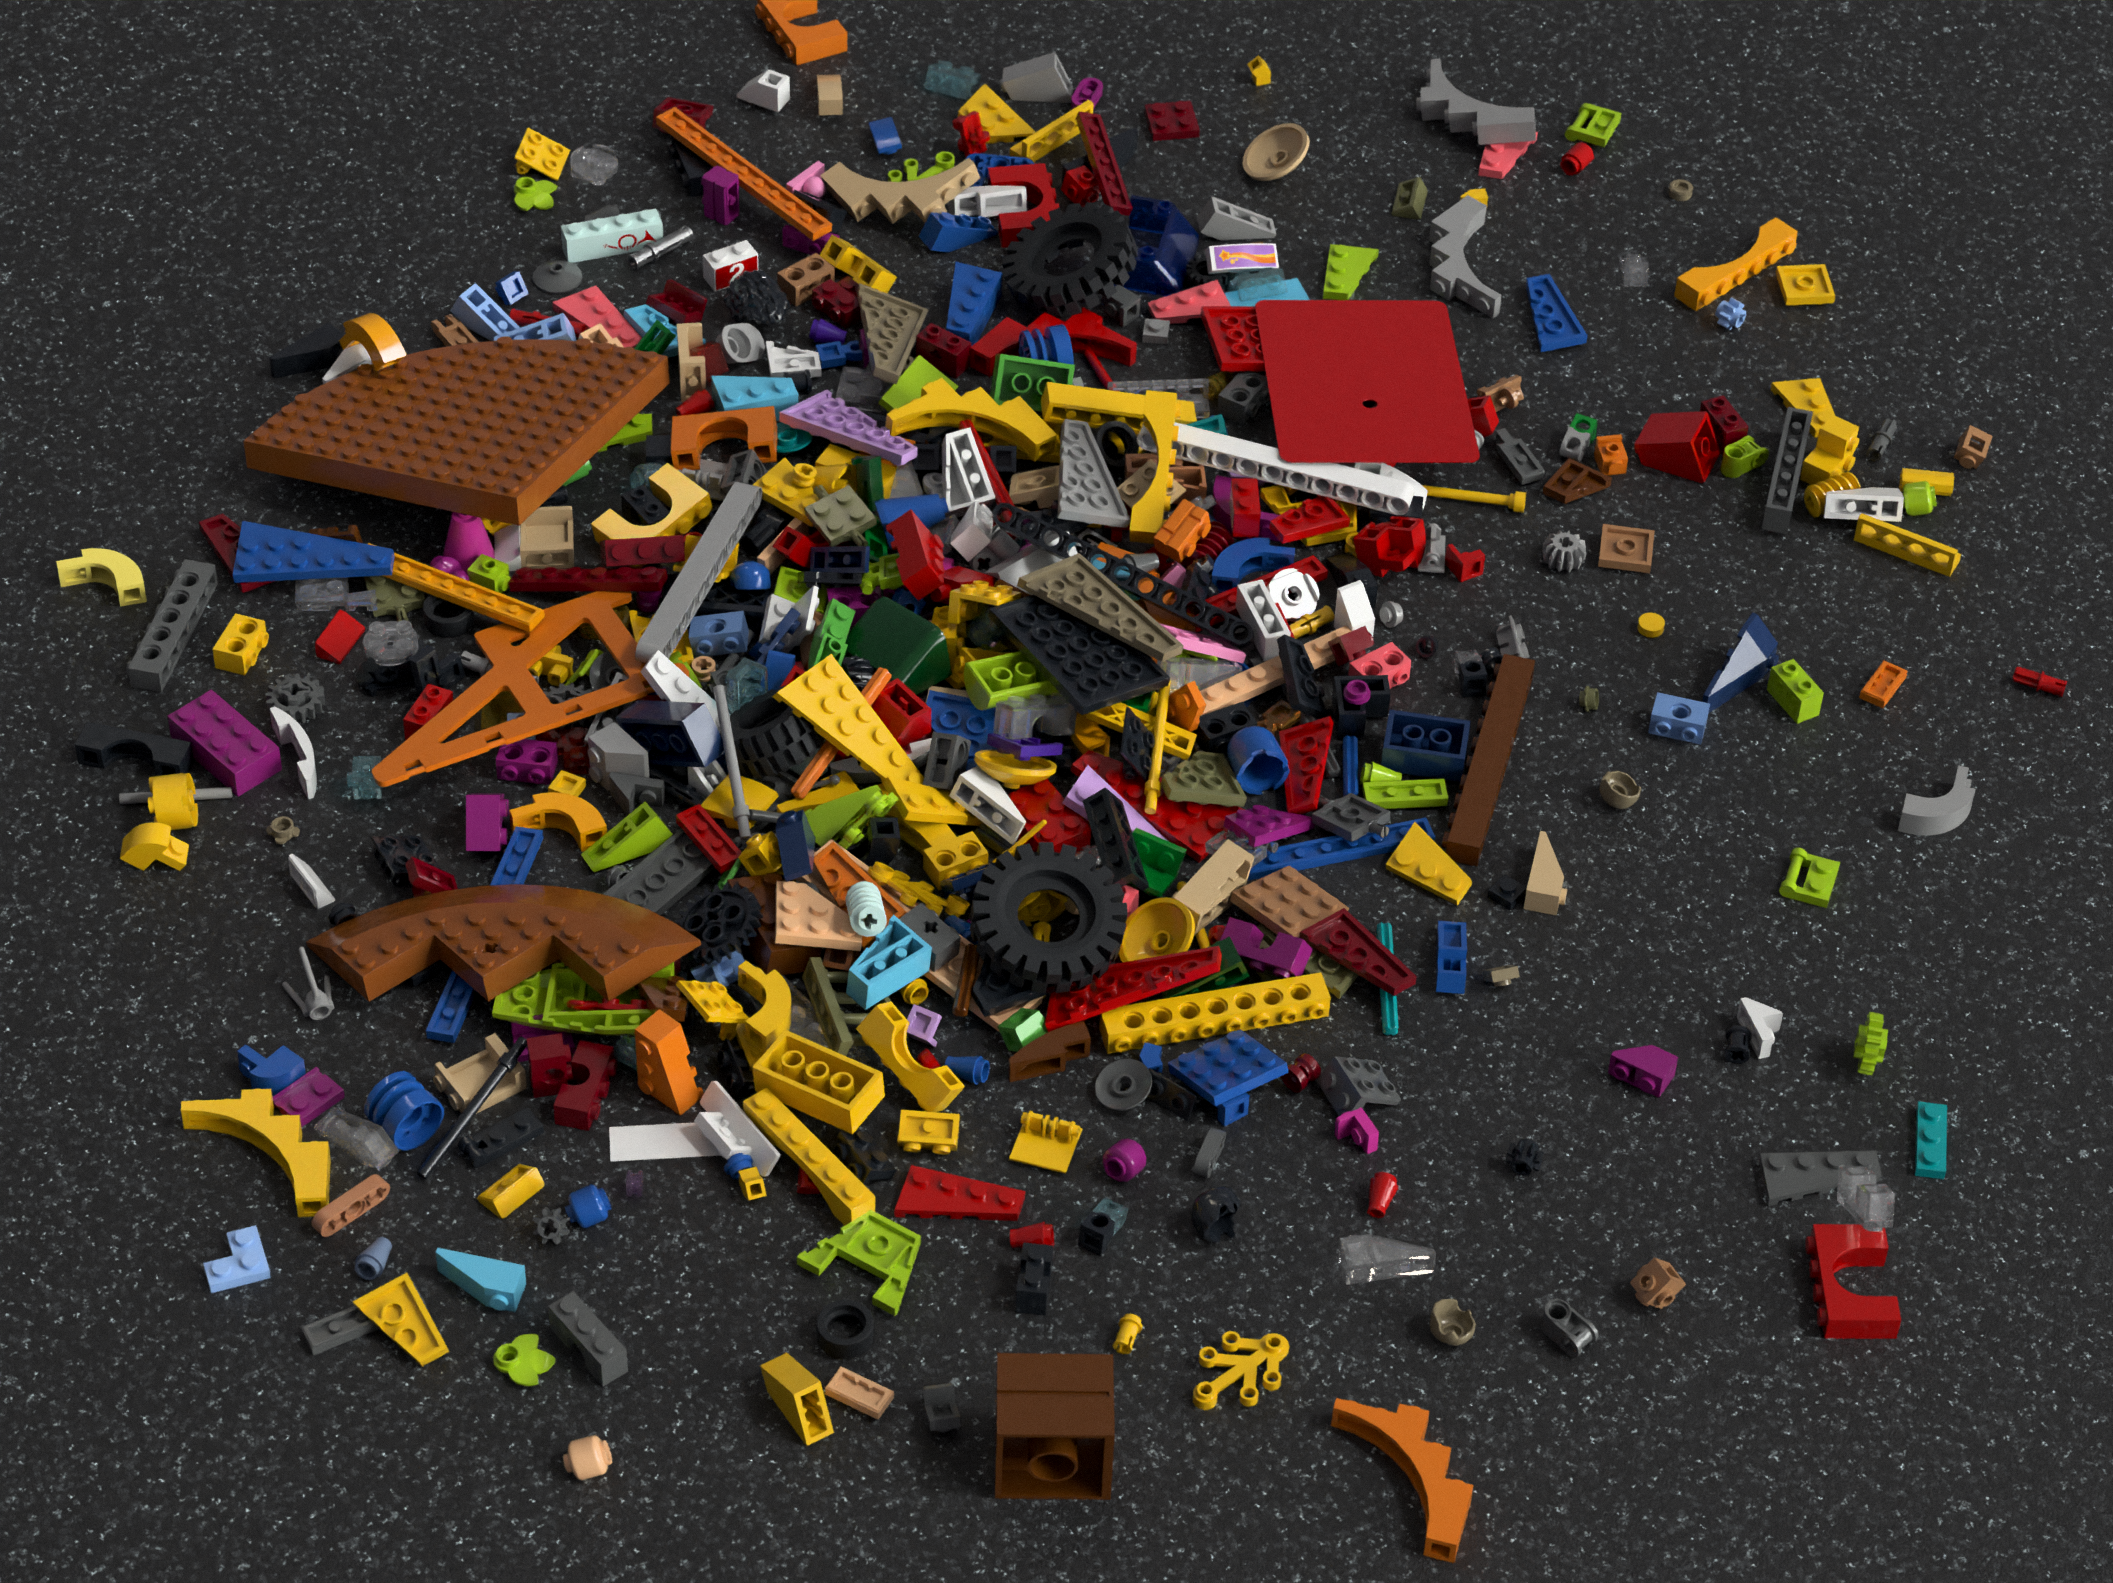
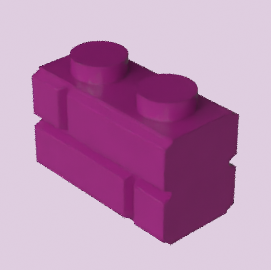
[701,166,739,225]

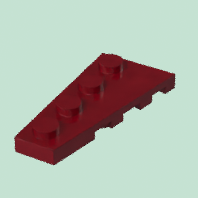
[199,513,275,593]
[1300,908,1417,996]

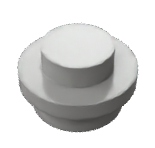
[1379,601,1403,628]

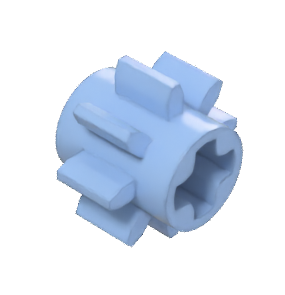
[1715,298,1746,330]

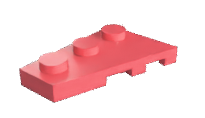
[1478,132,1538,179]
[1148,280,1231,324]

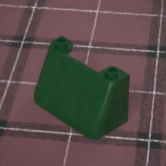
[843,596,952,695]

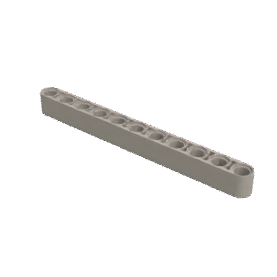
[635,482,762,663]

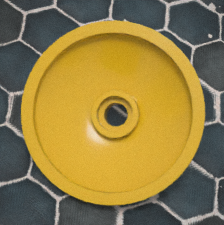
[974,750,1057,789]
[1118,897,1195,962]

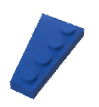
[1526,274,1587,352]

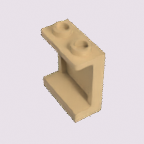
[677,323,706,402]
[520,506,574,569]
[433,1033,527,1114]

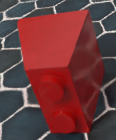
[1634,411,1721,483]

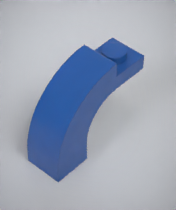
[1211,538,1295,594]

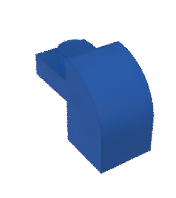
[237,1044,306,1096]

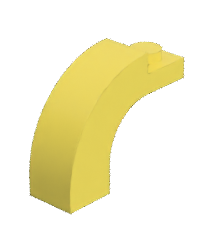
[56,548,147,607]

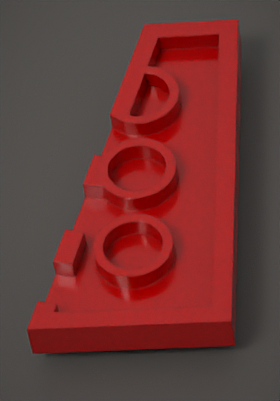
[1279,716,1334,815]
[894,1165,1025,1221]

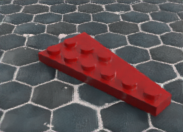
[1045,946,1222,1032]

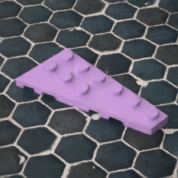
[779,390,917,465]

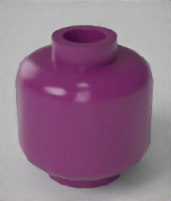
[1103,1138,1146,1182]

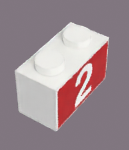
[703,240,759,292]

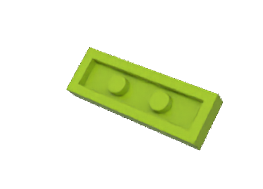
[1362,779,1448,809]

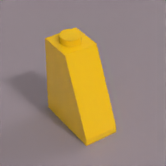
[760,1353,834,1446]

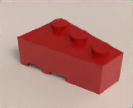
[886,509,945,601]

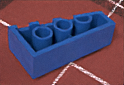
[946,262,1002,347]

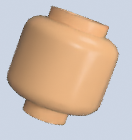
[563,1435,612,1480]

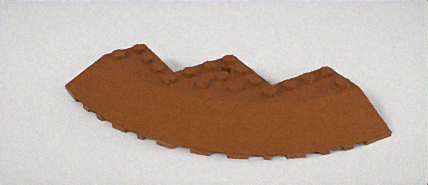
[306,884,701,1002]

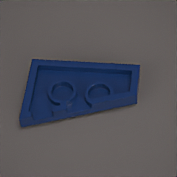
[744,608,801,681]

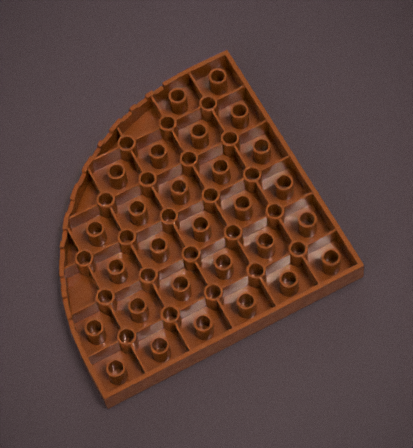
[244,336,670,526]

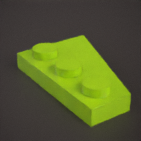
[1323,244,1379,300]

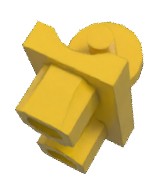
[528,645,574,687]

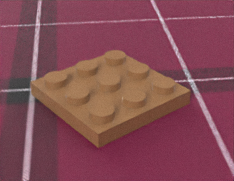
[1230,866,1349,938]

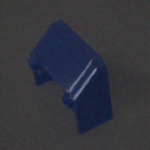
[1114,195,1199,296]

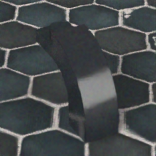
[814,817,900,867]

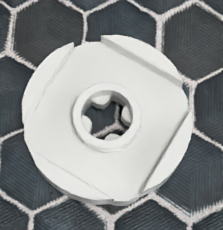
[1267,568,1319,622]

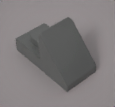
[609,772,665,816]

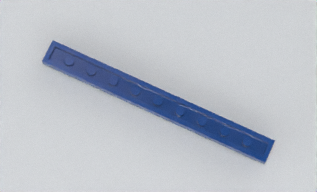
[426,826,544,1043]

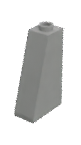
[984,531,1078,595]

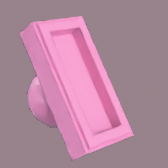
[786,161,826,198]

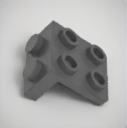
[1316,1056,1401,1116]

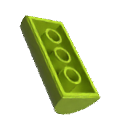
[964,651,1060,710]

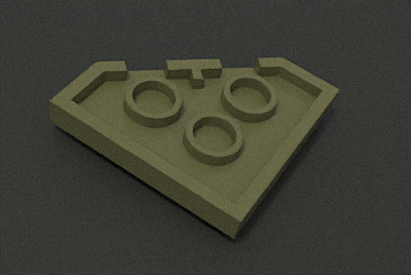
[1161,751,1247,808]

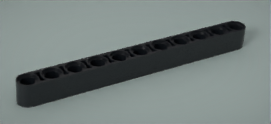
[992,503,1254,648]

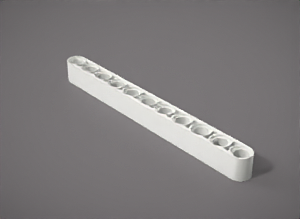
[1137,422,1415,515]

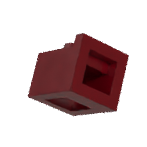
[1328,625,1374,666]

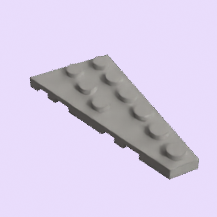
[1058,419,1131,528]

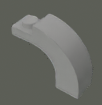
[1898,765,1976,835]

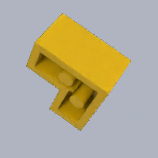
[1800,415,1859,485]

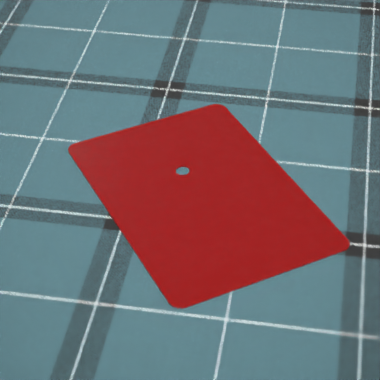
[1255,300,1480,463]

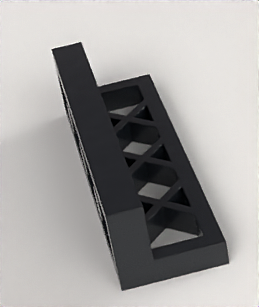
[1083,787,1149,891]

